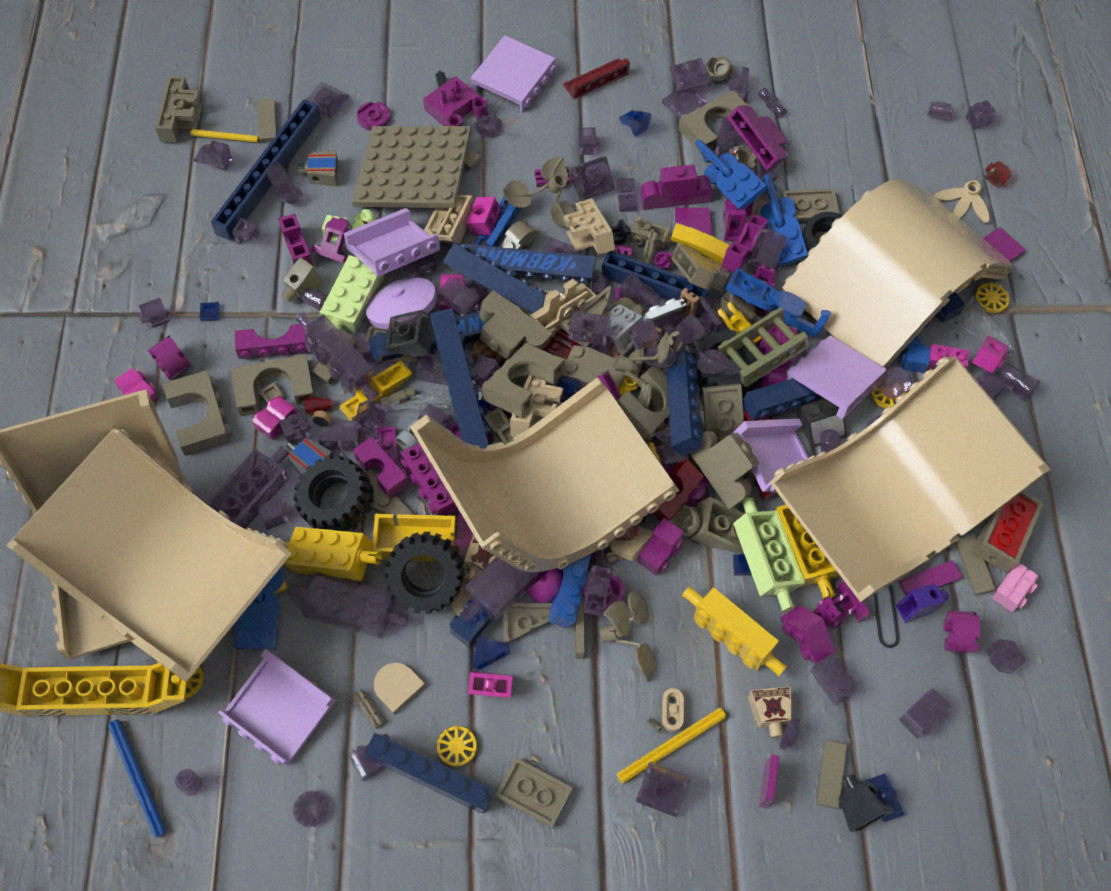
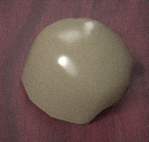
[669,506,700,537]

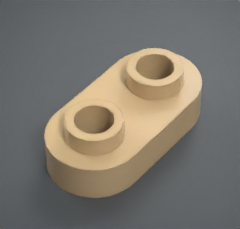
[662,688,684,732]

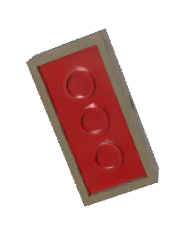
[971,491,1044,572]

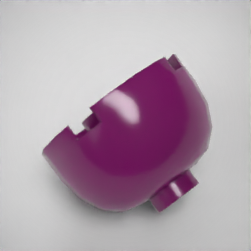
[527,568,564,603]

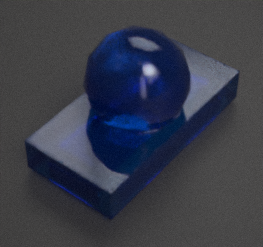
[865,773,905,823]

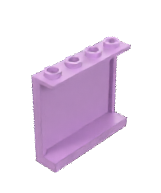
[470,35,556,113]
[344,208,441,277]
[787,335,887,420]
[734,419,809,493]
[218,649,336,765]

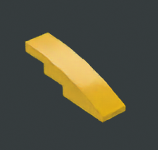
[671,223,730,264]
[340,361,412,422]

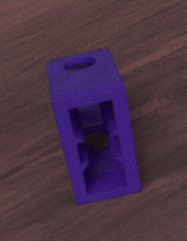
[896,584,949,623]

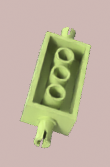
[320,255,385,341]
[733,497,805,612]

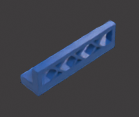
[474,197,522,247]

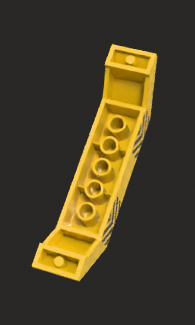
[0,663,187,716]

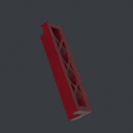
[564,58,630,99]

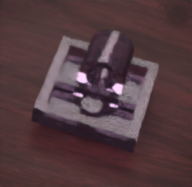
[670,58,711,95]

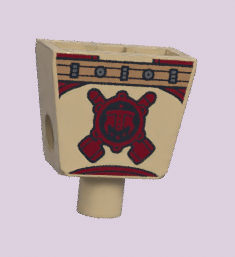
[463,535,502,584]
[748,686,791,739]

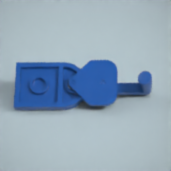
[695,139,768,210]
[760,173,808,269]
[725,268,832,337]
[233,531,283,650]

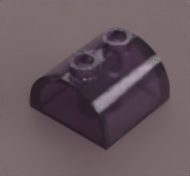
[571,156,615,201]
[635,762,691,818]

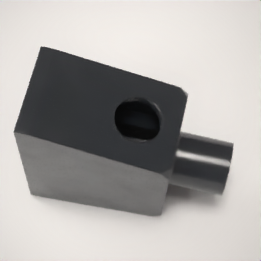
[839,774,893,832]

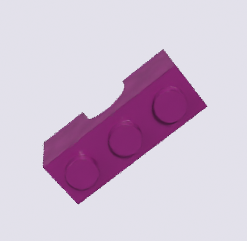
[278,214,313,266]
[353,437,409,499]

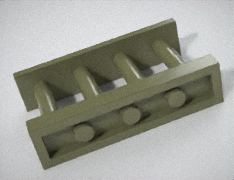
[718,307,809,387]

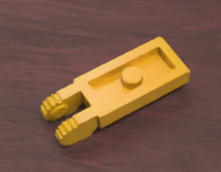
[718,302,762,344]

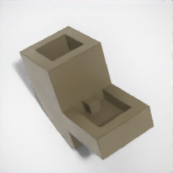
[501,221,539,249]

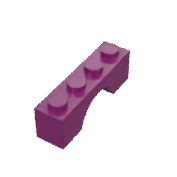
[721,213,768,272]
[235,323,313,359]

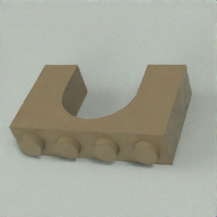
[678,90,758,154]
[482,343,564,418]
[231,354,315,416]
[617,364,670,441]
[163,370,231,456]

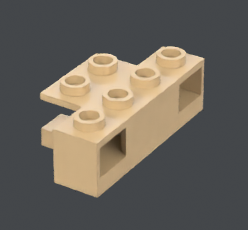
[563,198,615,254]
[530,279,597,337]
[510,375,563,437]

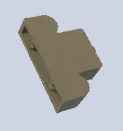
[671,242,730,291]
[479,290,552,359]
[690,431,759,509]

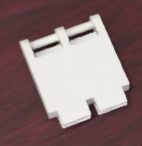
[643,298,686,326]

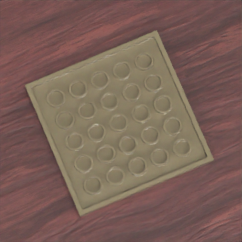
[352,126,472,208]

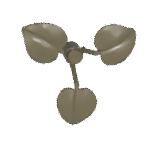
[503,157,577,228]
[614,332,669,409]
[600,590,655,682]

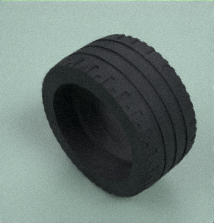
[802,211,843,252]

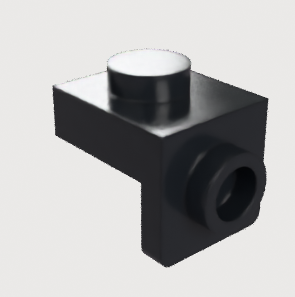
[610,219,629,245]

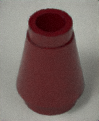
[304,397,333,416]

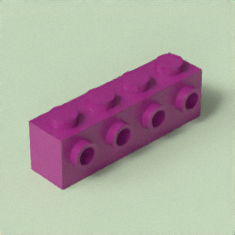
[400,443,459,516]

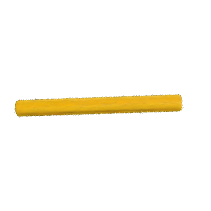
[617,708,726,784]

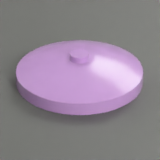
[366,277,437,329]

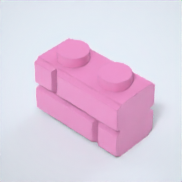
[992,563,1038,612]

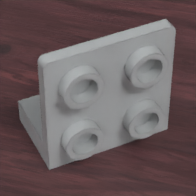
[596,304,649,355]

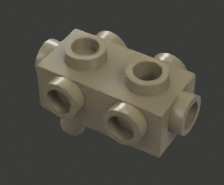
[629,216,671,250]

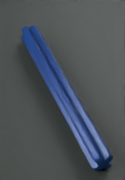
[108,719,167,838]

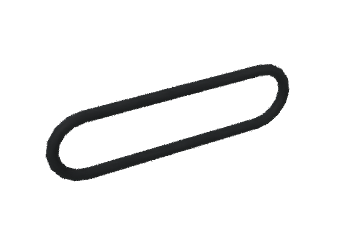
[873,585,899,648]

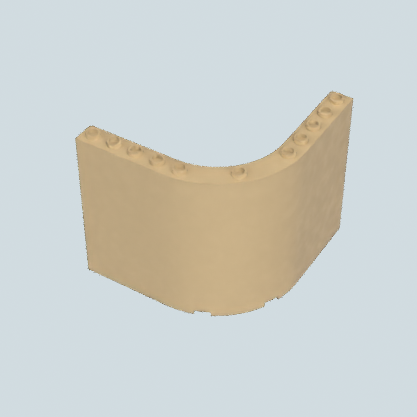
[782,179,1015,369]
[770,356,1051,602]
[410,378,679,572]
[0,389,187,660]
[6,429,292,682]

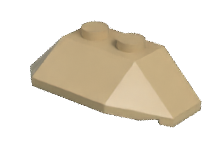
[424,195,472,244]

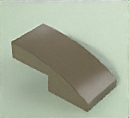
[483,408,514,444]

